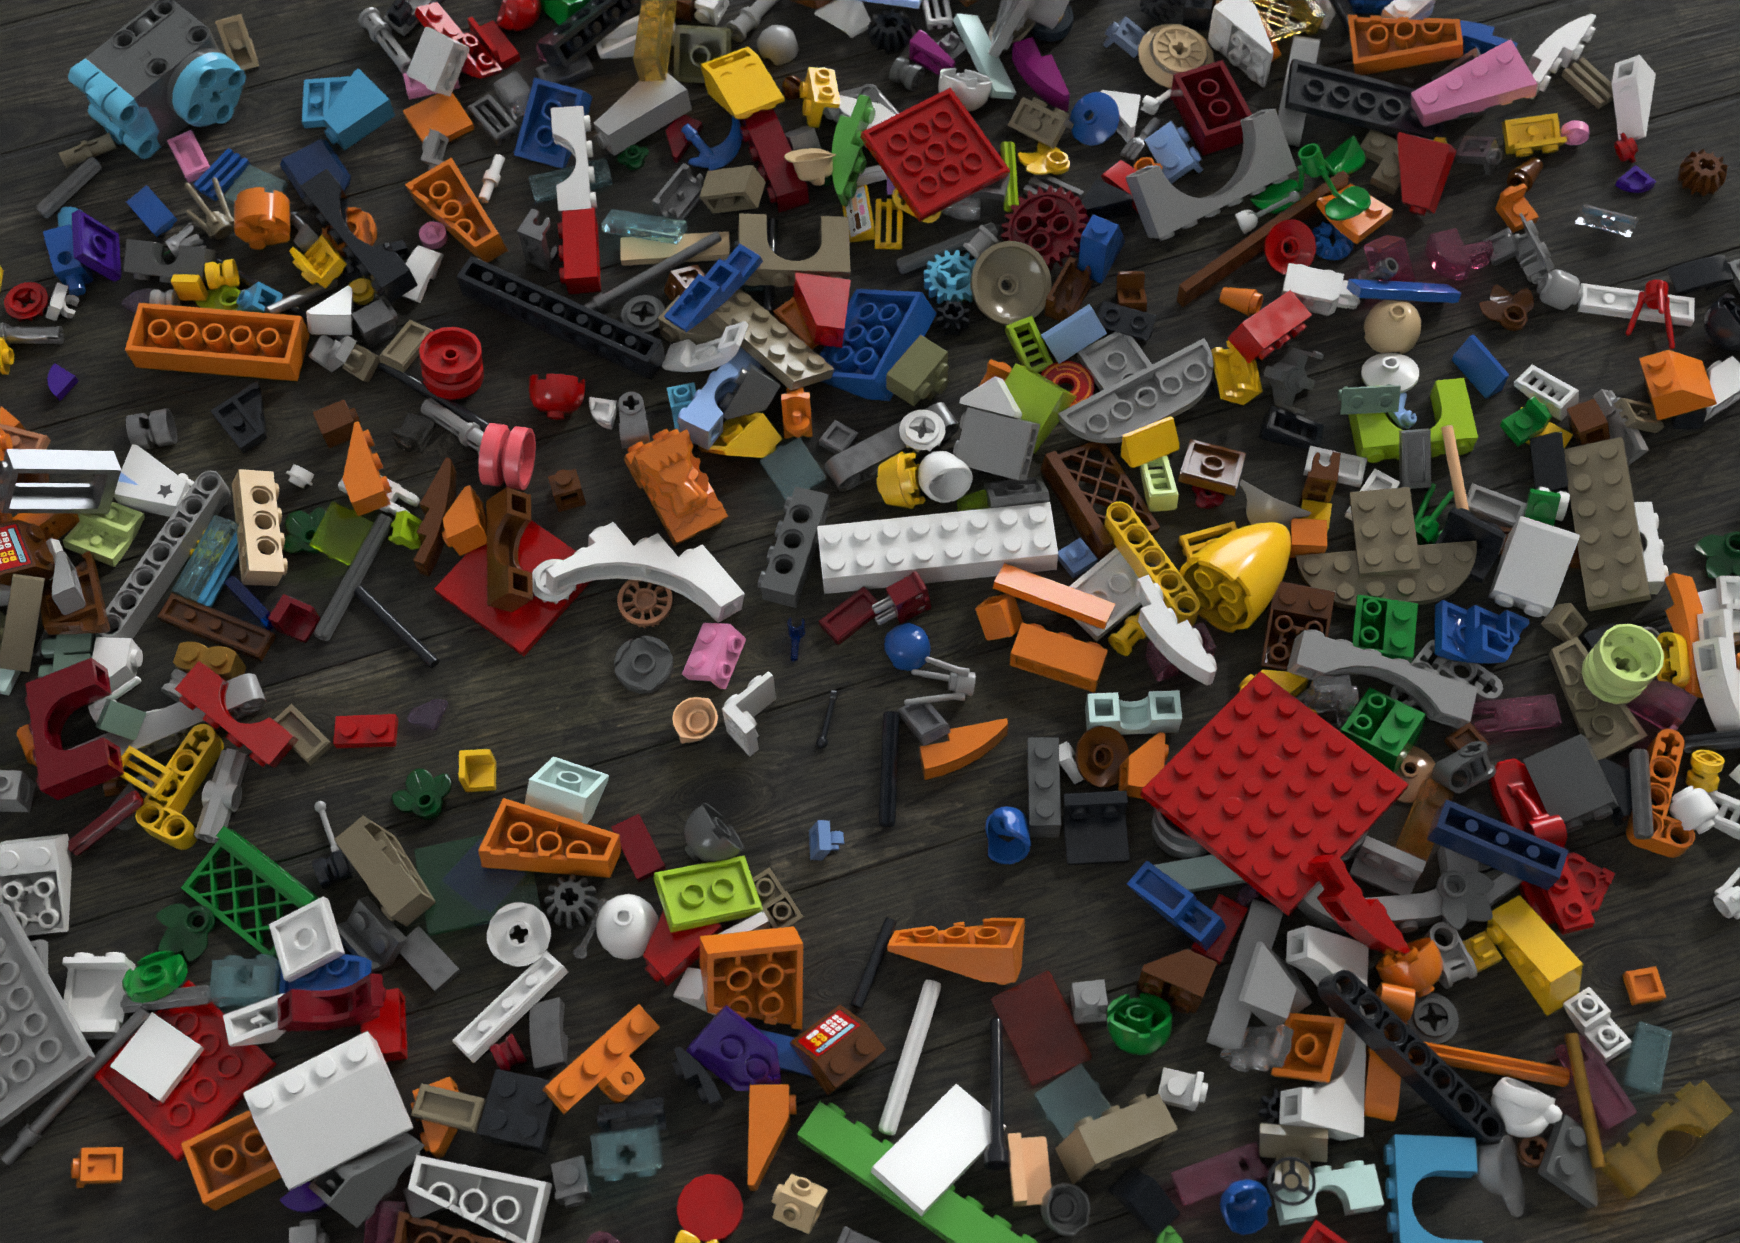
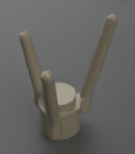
[185,177,234,240]

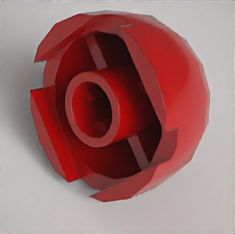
[529,374,585,420]

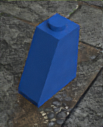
[1077,215,1125,284]

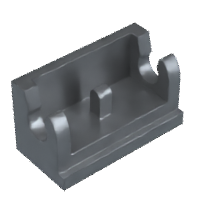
[652,163,704,230]
[517,208,558,272]

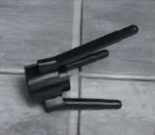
[386,0,446,27]

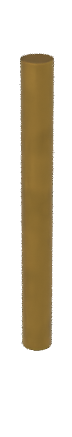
[1564,1033,1606,1169]

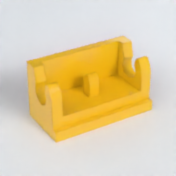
[1211,340,1263,405]

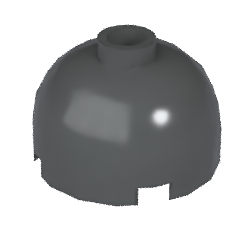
[684,803,744,863]

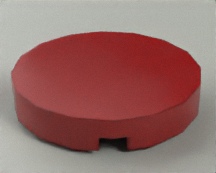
[677,1174,743,1243]

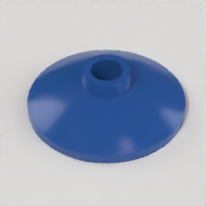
[1070,92,1120,146]

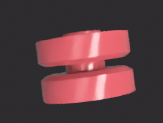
[478,423,536,490]

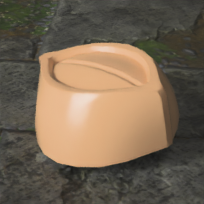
[672,697,718,744]

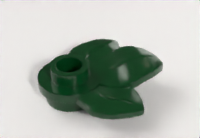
[283,507,329,554]
[1694,532,1740,580]
[392,769,452,820]
[156,903,215,962]

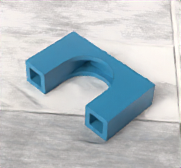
[1383,1134,1483,1243]

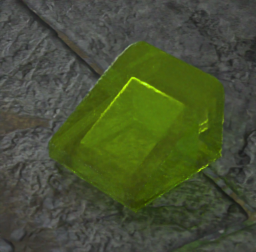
[957,489,989,511]

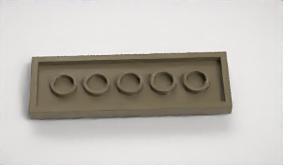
[684,287,834,391]
[1564,437,1651,611]

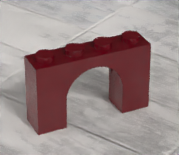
[25,658,124,800]

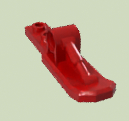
[1488,758,1595,935]

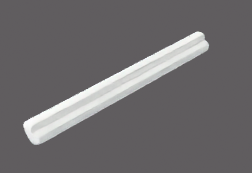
[879,979,941,1136]

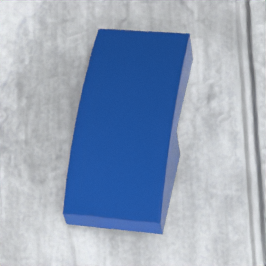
[126,185,178,237]

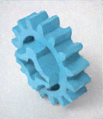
[924,250,977,305]

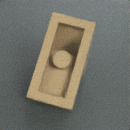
[215,14,259,70]

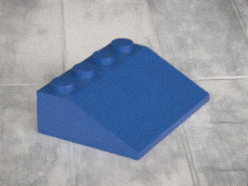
[819,289,936,401]

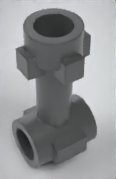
[1354,258,1398,281]

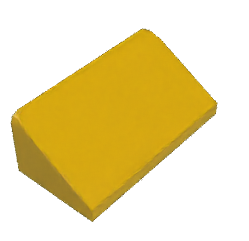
[1121,416,1180,468]

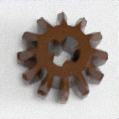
[1678,148,1728,197]

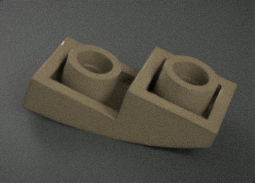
[752,867,804,929]

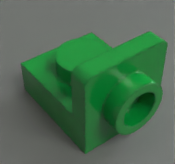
[1500,396,1552,447]
[1523,488,1561,526]

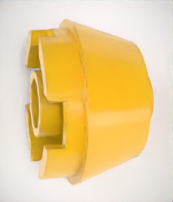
[877,452,925,509]

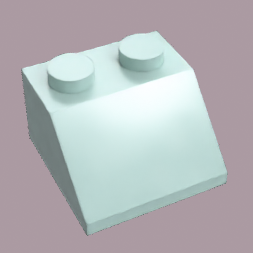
[525,757,609,824]

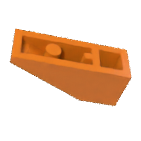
[748,1084,797,1191]

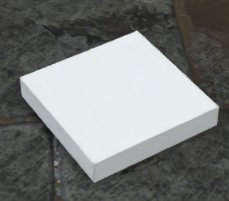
[269,896,345,982]
[110,1012,204,1103]

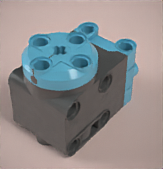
[68,0,246,159]

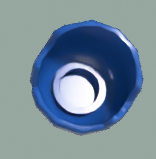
[884,623,931,671]
[1220,1179,1272,1235]

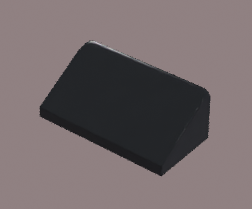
[1529,432,1568,493]

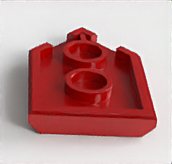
[1518,852,1615,925]

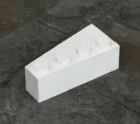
[408,1155,552,1243]

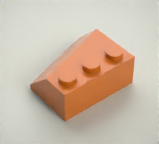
[700,926,803,1030]

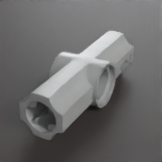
[194,749,249,844]

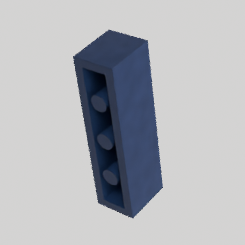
[1426,799,1569,891]

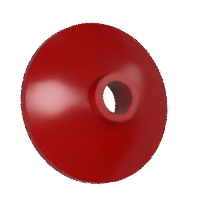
[1264,219,1316,275]

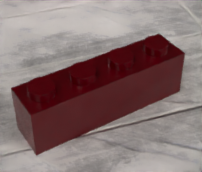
[740,108,809,213]

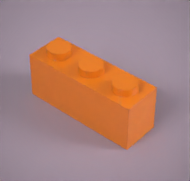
[1010,622,1108,693]

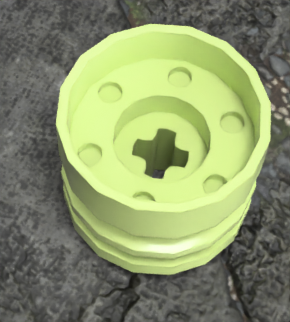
[1581,624,1664,704]

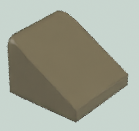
[1541,603,1588,642]

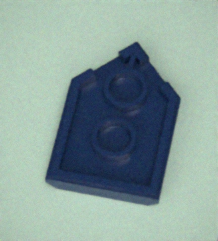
[279,139,351,198]

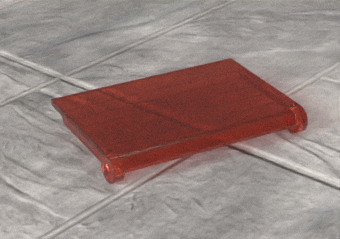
[991,971,1092,1085]

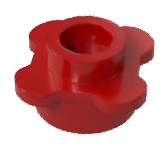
[1614,133,1638,163]

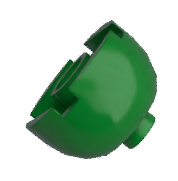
[1107,993,1172,1055]

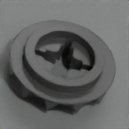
[621,295,665,334]
[1407,993,1459,1044]

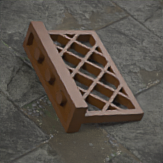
[1040,442,1160,560]

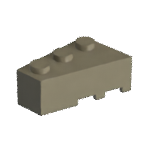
[334,816,436,926]
[1055,1094,1178,1185]

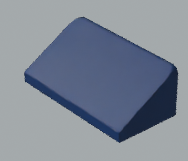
[1452,335,1509,399]

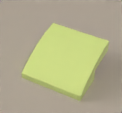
[63,501,145,567]

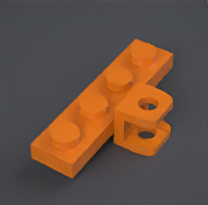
[542,1004,660,1114]

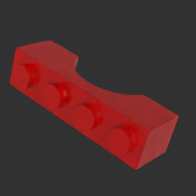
[175,661,299,768]

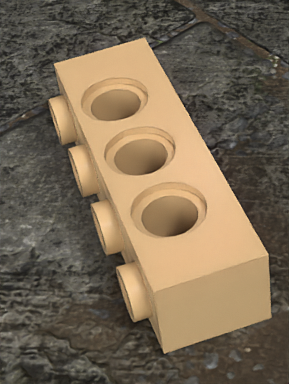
[232,469,288,586]

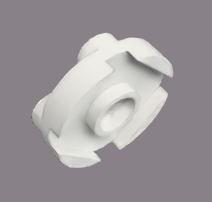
[487,902,551,966]

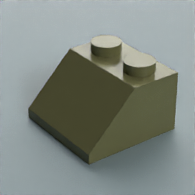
[674,25,732,83]

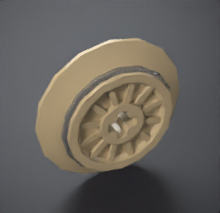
[1138,24,1214,89]

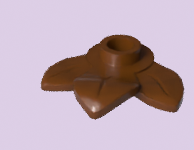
[1479,284,1534,331]

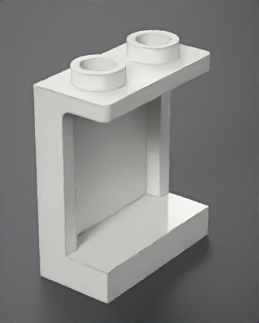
[62,952,135,1039]

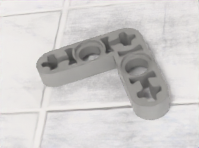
[1389,639,1503,708]

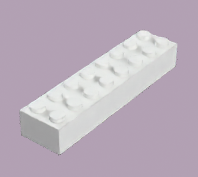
[817,502,1058,594]

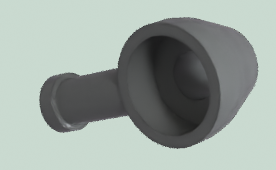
[290,212,319,254]

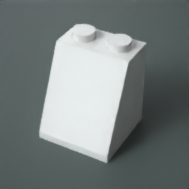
[1488,516,1580,617]

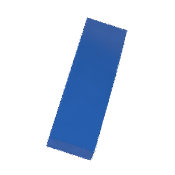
[664,243,763,332]

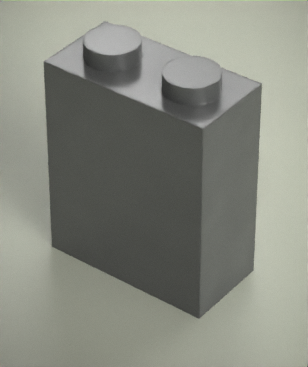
[1523,734,1620,833]

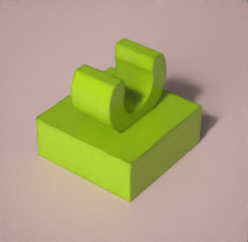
[388,510,422,550]

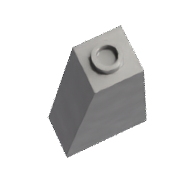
[594,65,692,156]

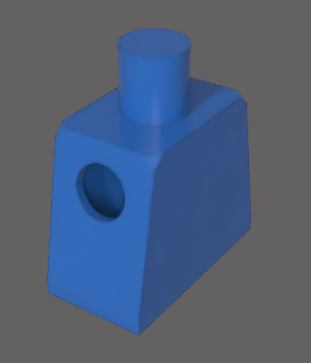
[43,224,93,296]

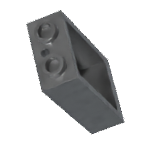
[0,449,121,514]

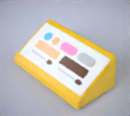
[842,185,875,243]

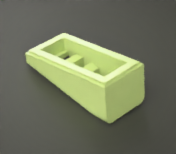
[1139,455,1179,512]

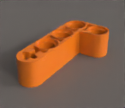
[1626,729,1695,858]
[1364,983,1415,1122]

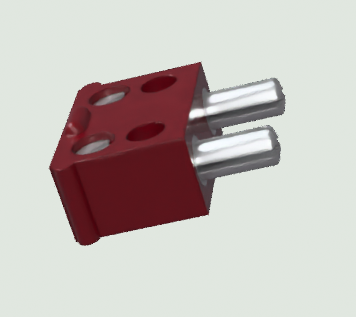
[872,571,931,625]

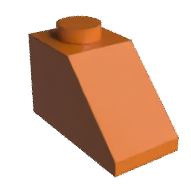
[442,485,487,556]

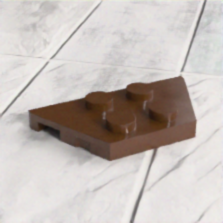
[40,550,110,635]

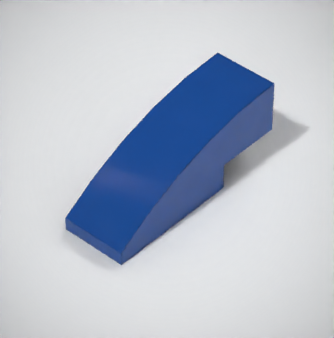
[1127,861,1226,951]

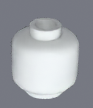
[1669,786,1719,834]

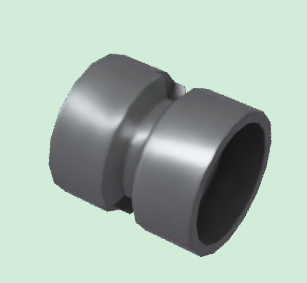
[126,408,177,450]

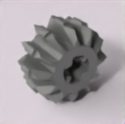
[544,874,599,929]

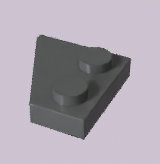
[1538,1114,1598,1208]

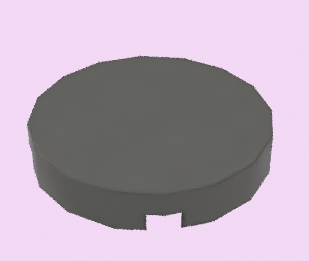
[614,636,674,694]

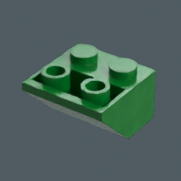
[1352,594,1418,663]
[1340,687,1426,773]

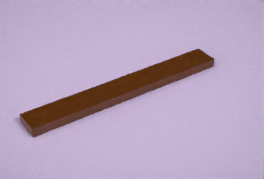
[1177,171,1350,307]

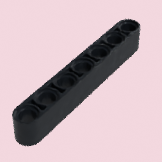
[1318,970,1505,1146]

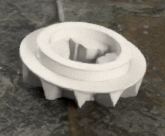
[899,410,945,453]
[532,559,576,604]

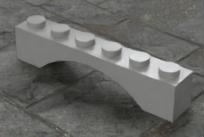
[1287,630,1478,729]

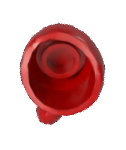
[496,0,542,31]

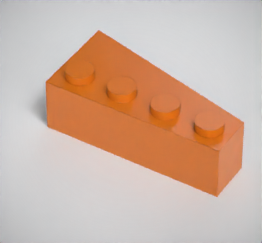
[405,158,508,263]
[478,798,621,878]

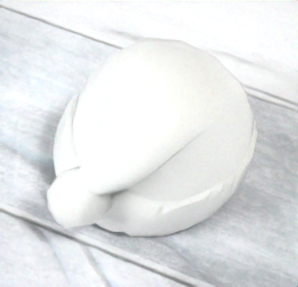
[918,451,973,503]
[1491,1077,1562,1138]

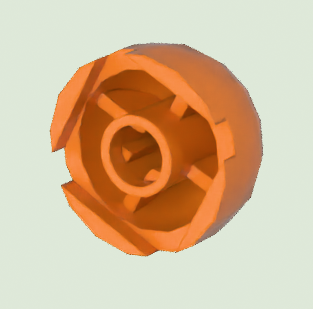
[1375,937,1443,997]

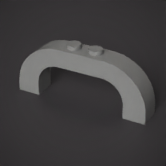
[1297,846,1478,933]

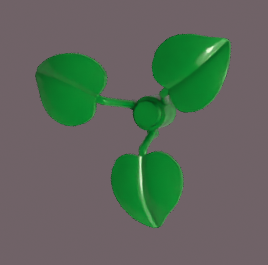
[1250,136,1371,221]

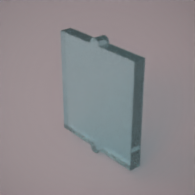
[224,165,288,204]
[760,437,827,501]
[1034,1063,1111,1139]

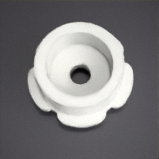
[286,464,314,489]

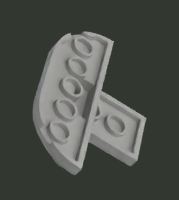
[1058,332,1213,443]

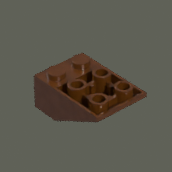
[1261,582,1335,671]

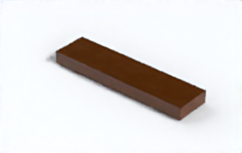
[157,593,276,661]

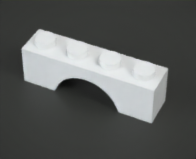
[551,106,597,220]

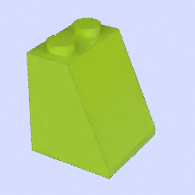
[990,363,1077,453]

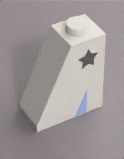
[114,444,190,517]

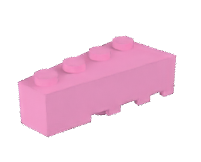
[1411,39,1537,127]

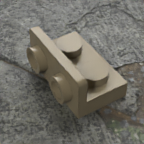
[1008,97,1074,149]

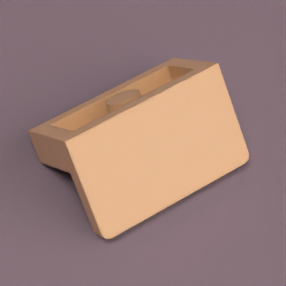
[1007,1133,1051,1207]

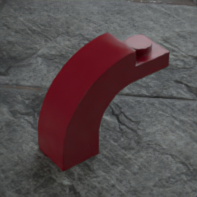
[277,973,386,1031]

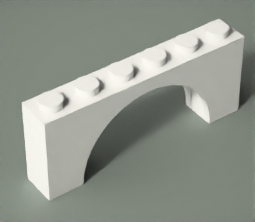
[1279,925,1369,1141]

